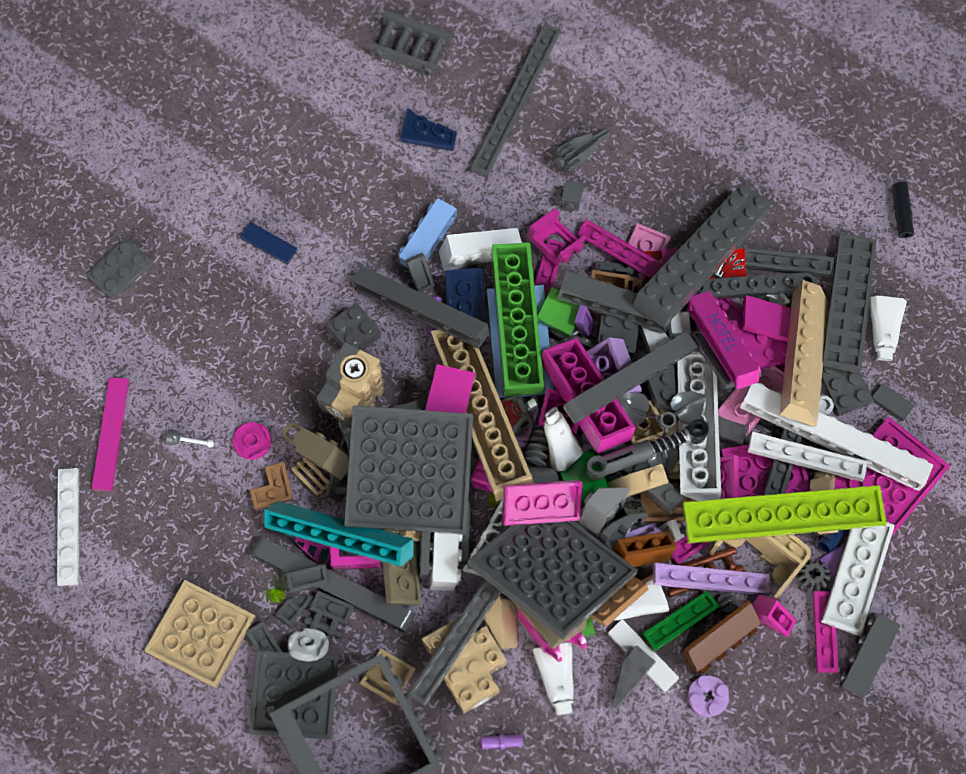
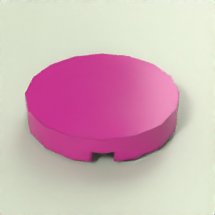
[232,422,272,460]

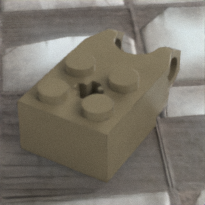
[282,423,349,480]

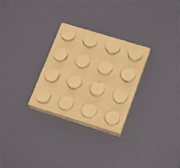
[144,580,256,689]

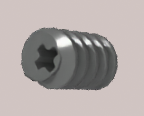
[523,426,549,467]

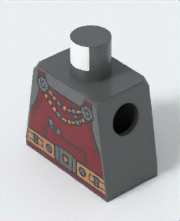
[501,395,540,437]

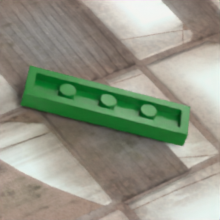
[642,591,720,652]

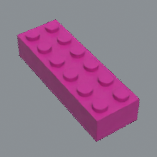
[541,338,635,454]

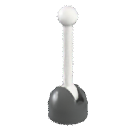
[166,429,214,447]

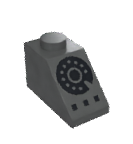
[619,497,648,528]

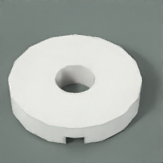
[288,628,329,661]

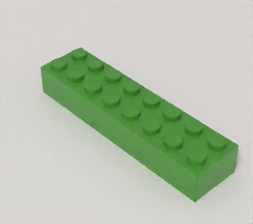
[491,242,544,396]

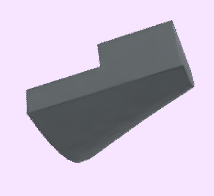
[599,513,639,550]

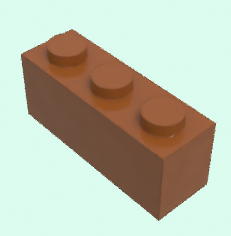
[612,531,677,567]

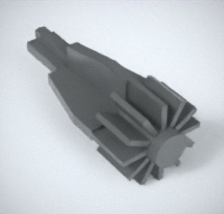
[552,128,611,173]

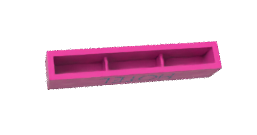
[688,291,761,389]

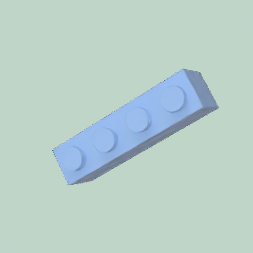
[398,198,457,268]

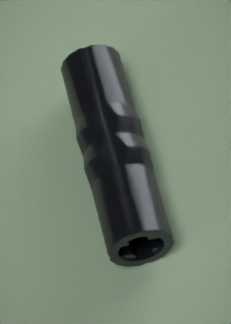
[892,182,915,238]

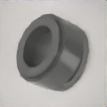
[717,593,737,614]

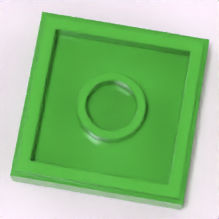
[537,287,579,337]

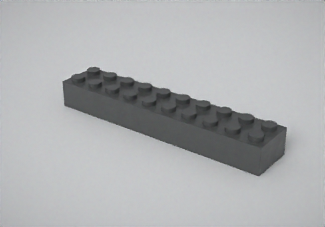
[633,183,772,328]

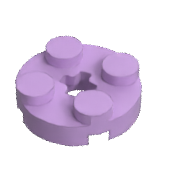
[688,676,729,718]

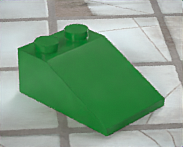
[559,449,608,513]

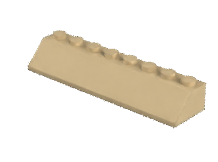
[780,280,829,427]

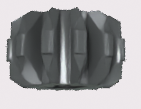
[796,558,830,592]

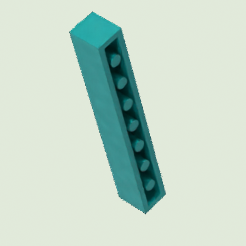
[264,501,414,567]

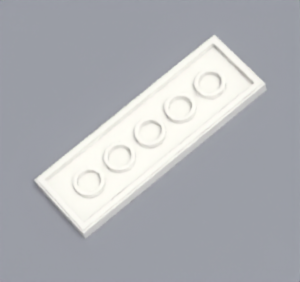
[821,522,895,636]

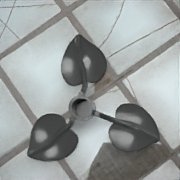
[617,392,706,476]

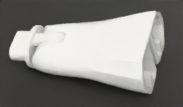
[869,295,907,361]
[544,407,584,472]
[614,574,669,620]
[532,643,574,715]

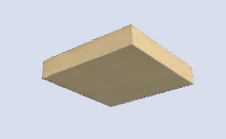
[360,648,415,705]

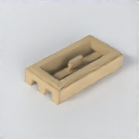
[291,457,330,498]

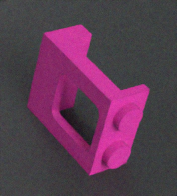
[526,208,587,266]
[331,547,383,570]

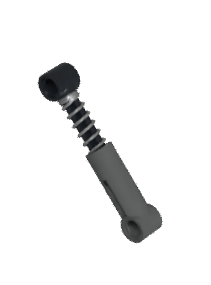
[586,419,709,481]

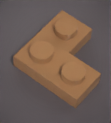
[250,462,294,510]

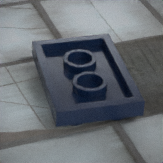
[445,268,487,323]

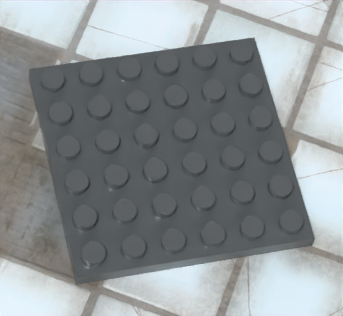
[344,405,473,535]
[467,521,638,640]

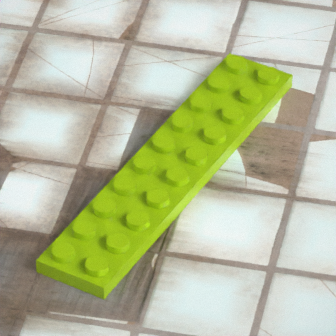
[683,485,887,543]

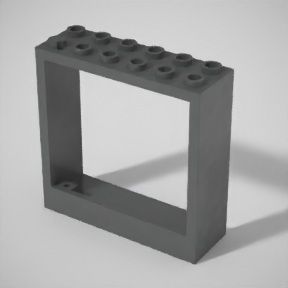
[270,654,442,774]

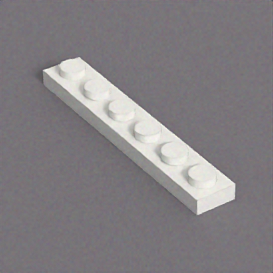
[748,432,867,482]
[57,468,79,586]

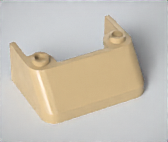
[709,534,811,600]

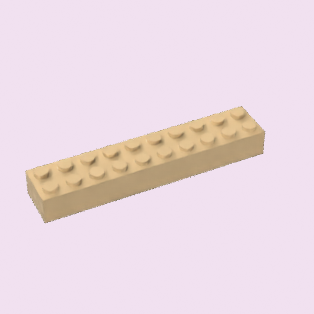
[431,329,533,501]

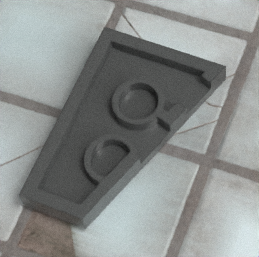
[636,352,675,411]

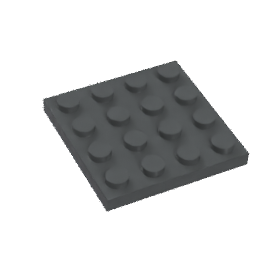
[249,651,339,740]

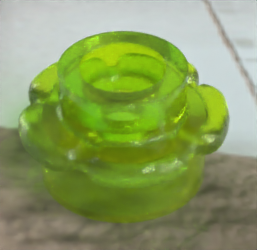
[267,589,286,602]

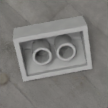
[577,488,630,540]

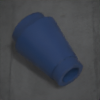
[817,530,846,553]

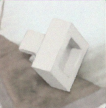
[659,520,685,542]

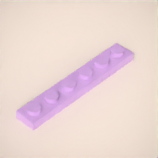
[653,563,770,596]

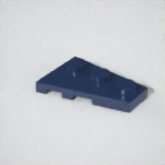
[400,108,457,151]

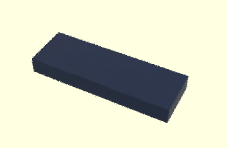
[240,222,298,265]

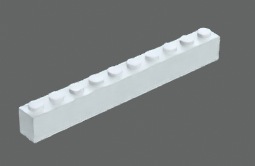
[740,383,933,491]

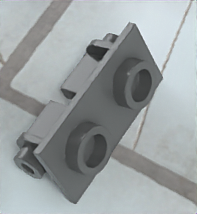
[595,261,633,277]

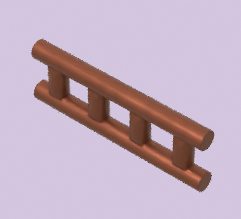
[668,547,745,598]

